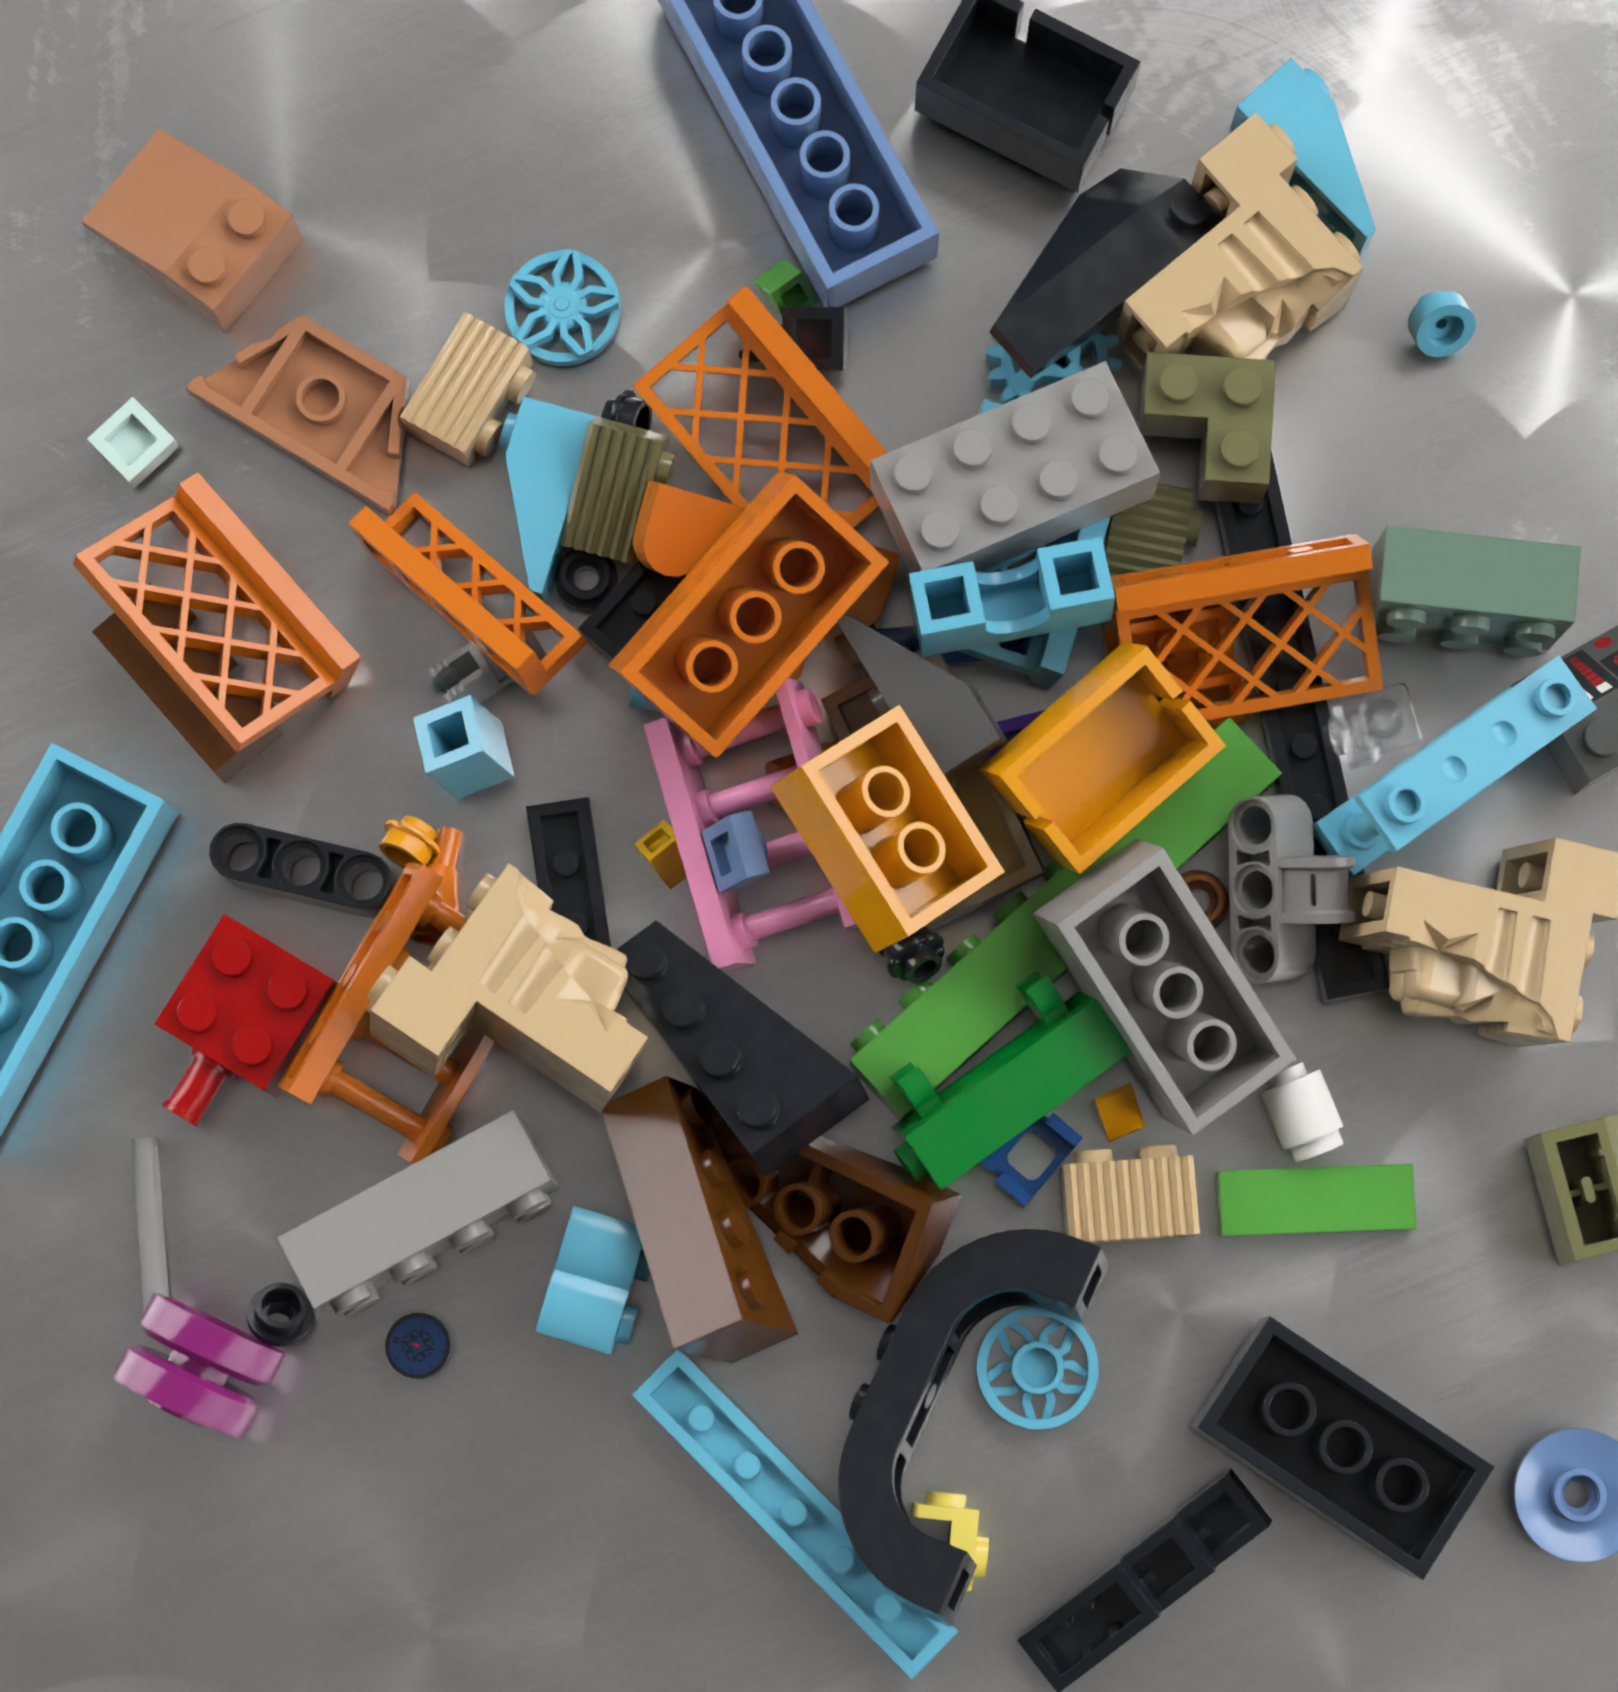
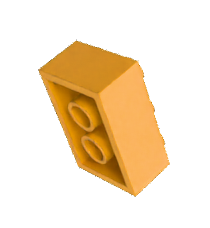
[770,705,1005,953]

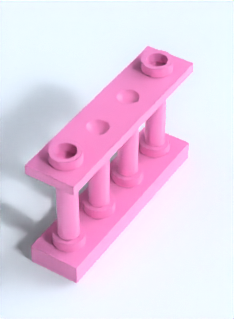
[643,678,859,971]

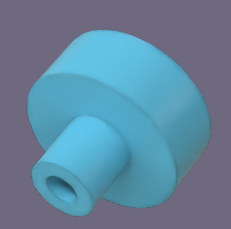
[1408,291,1476,357]

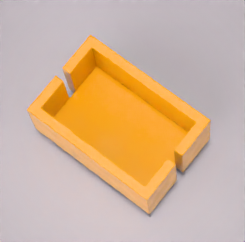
[979,642,1226,874]

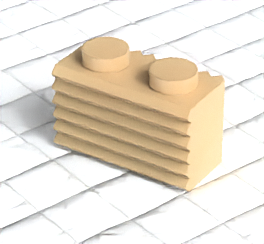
[400,312,536,467]
[1060,1145,1200,1244]

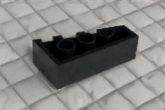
[617,920,870,1177]

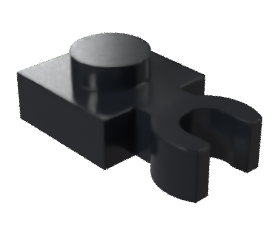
[739,307,848,371]

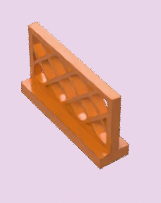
[632,284,888,529]
[73,472,361,753]
[1110,534,1383,721]

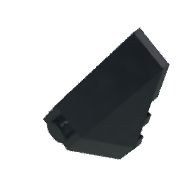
[989,168,1223,379]

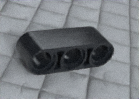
[209,823,397,918]

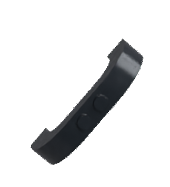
[838,1229,1109,1627]

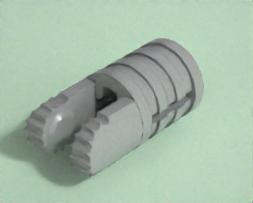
[426,615,547,705]

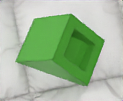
[753,259,818,318]

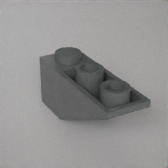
[835,613,1008,783]

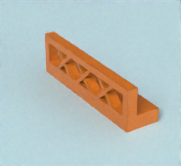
[348,492,587,697]

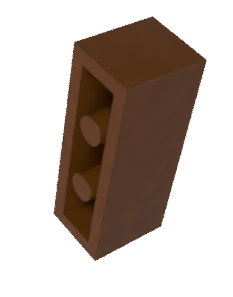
[92,582,283,783]

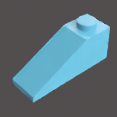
[1230,58,1376,256]
[499,396,596,605]

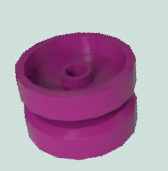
[112,1292,285,1439]

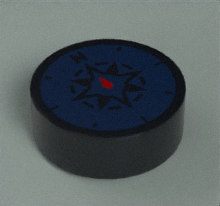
[385,1313,453,1379]

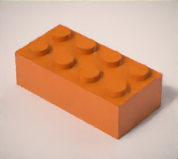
[608,471,889,759]

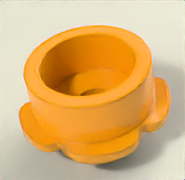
[379,816,440,869]

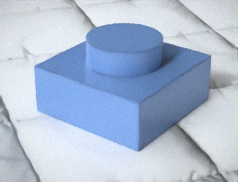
[701,811,770,893]

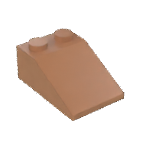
[81,128,303,333]

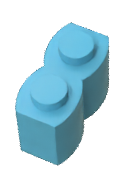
[535,1206,650,1355]

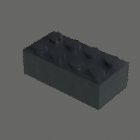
[1190,1316,1495,1580]

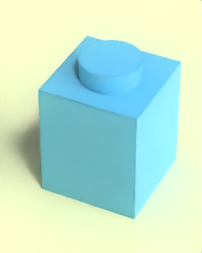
[413,695,515,800]

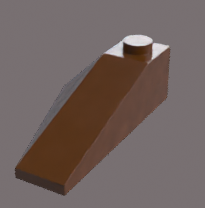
[707,1102,962,1324]

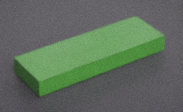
[1216,1164,1417,1237]

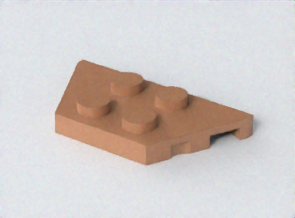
[186,315,410,516]

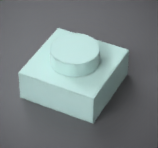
[87,397,180,488]

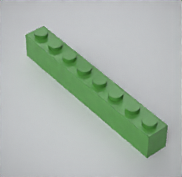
[849,717,1282,1121]

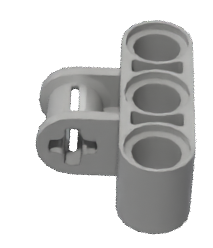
[1228,794,1356,984]

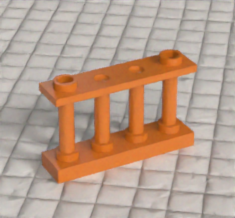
[276,862,495,1164]

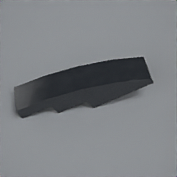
[1017,1468,1273,1692]

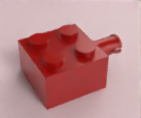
[154,914,337,1127]

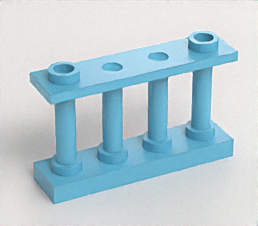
[1313,655,1597,878]

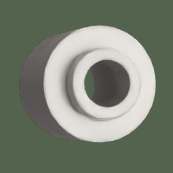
[1260,1061,1344,1162]

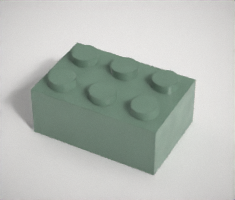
[1369,525,1581,657]

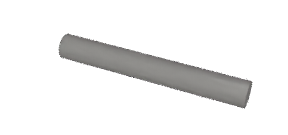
[131,1137,169,1311]

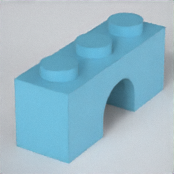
[909,536,1115,657]

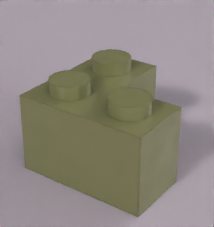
[1139,352,1276,504]

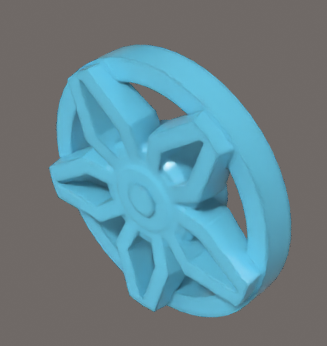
[504,249,621,366]
[976,1306,1099,1430]

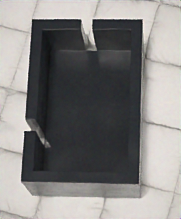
[914,0,1141,193]

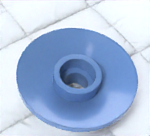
[1513,1428,1618,1562]

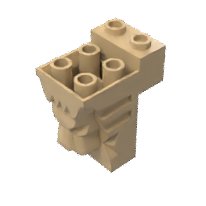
[1116,113,1363,371]
[1338,838,1618,1047]
[366,863,648,1113]

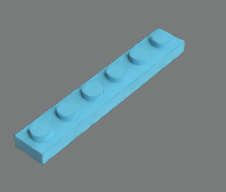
[632,1350,959,1679]

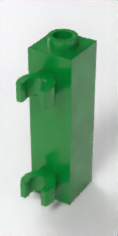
[889,971,1131,1190]

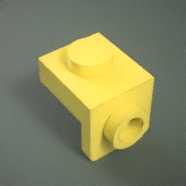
[911,1491,989,1592]

